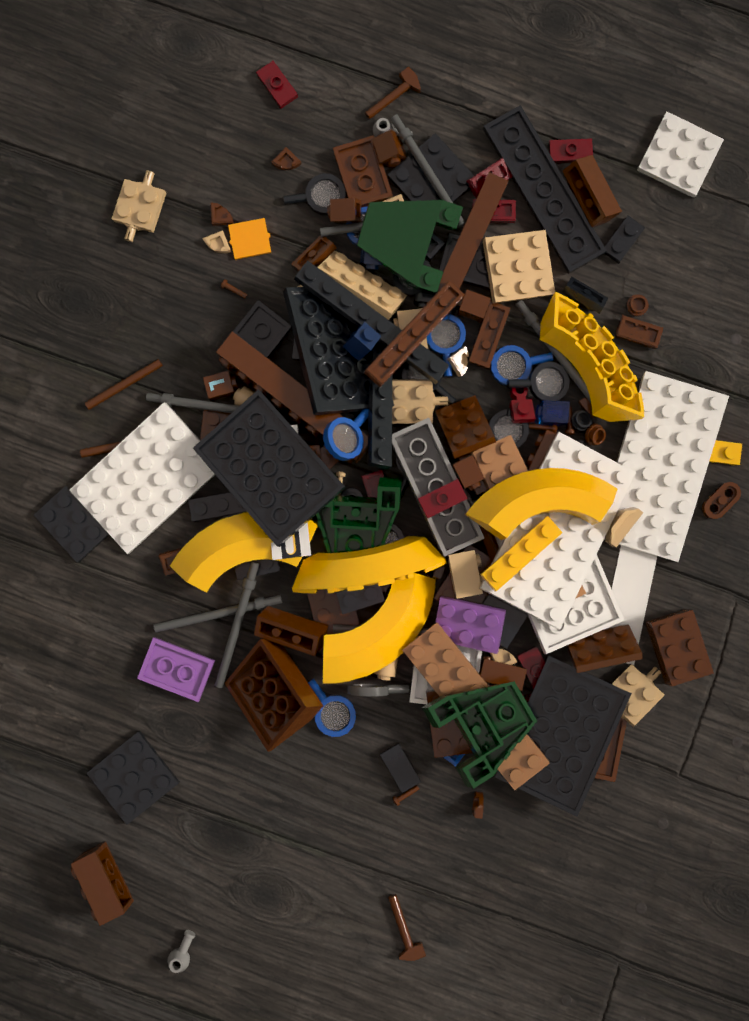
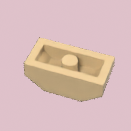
[605,507,644,547]

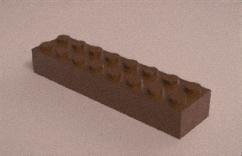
[216,331,368,464]

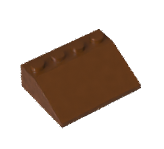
[225,639,323,752]

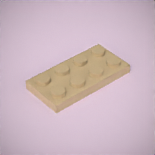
[317,251,407,320]

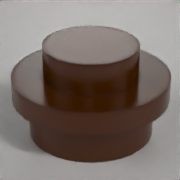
[626,294,649,316]
[585,424,606,445]

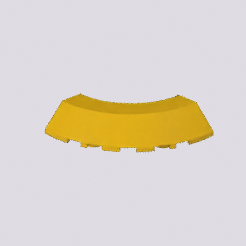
[540,292,644,422]
[465,468,618,540]
[170,512,318,593]
[292,536,447,594]
[323,573,436,684]

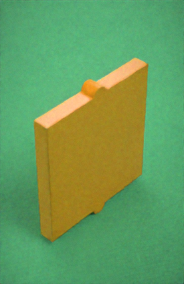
[228,218,271,260]

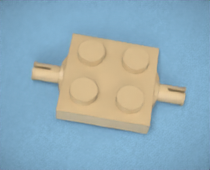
[112,170,166,242]
[392,379,448,424]
[612,664,664,727]

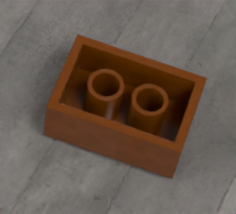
[645,609,714,687]
[71,841,134,926]

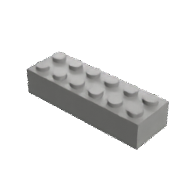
[392,418,484,557]

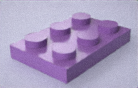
[436,596,506,654]
[137,637,215,702]

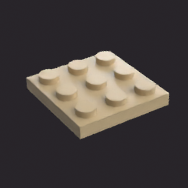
[482,230,555,304]

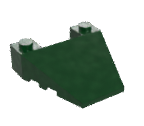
[356,200,463,293]
[316,475,402,553]
[422,681,537,789]

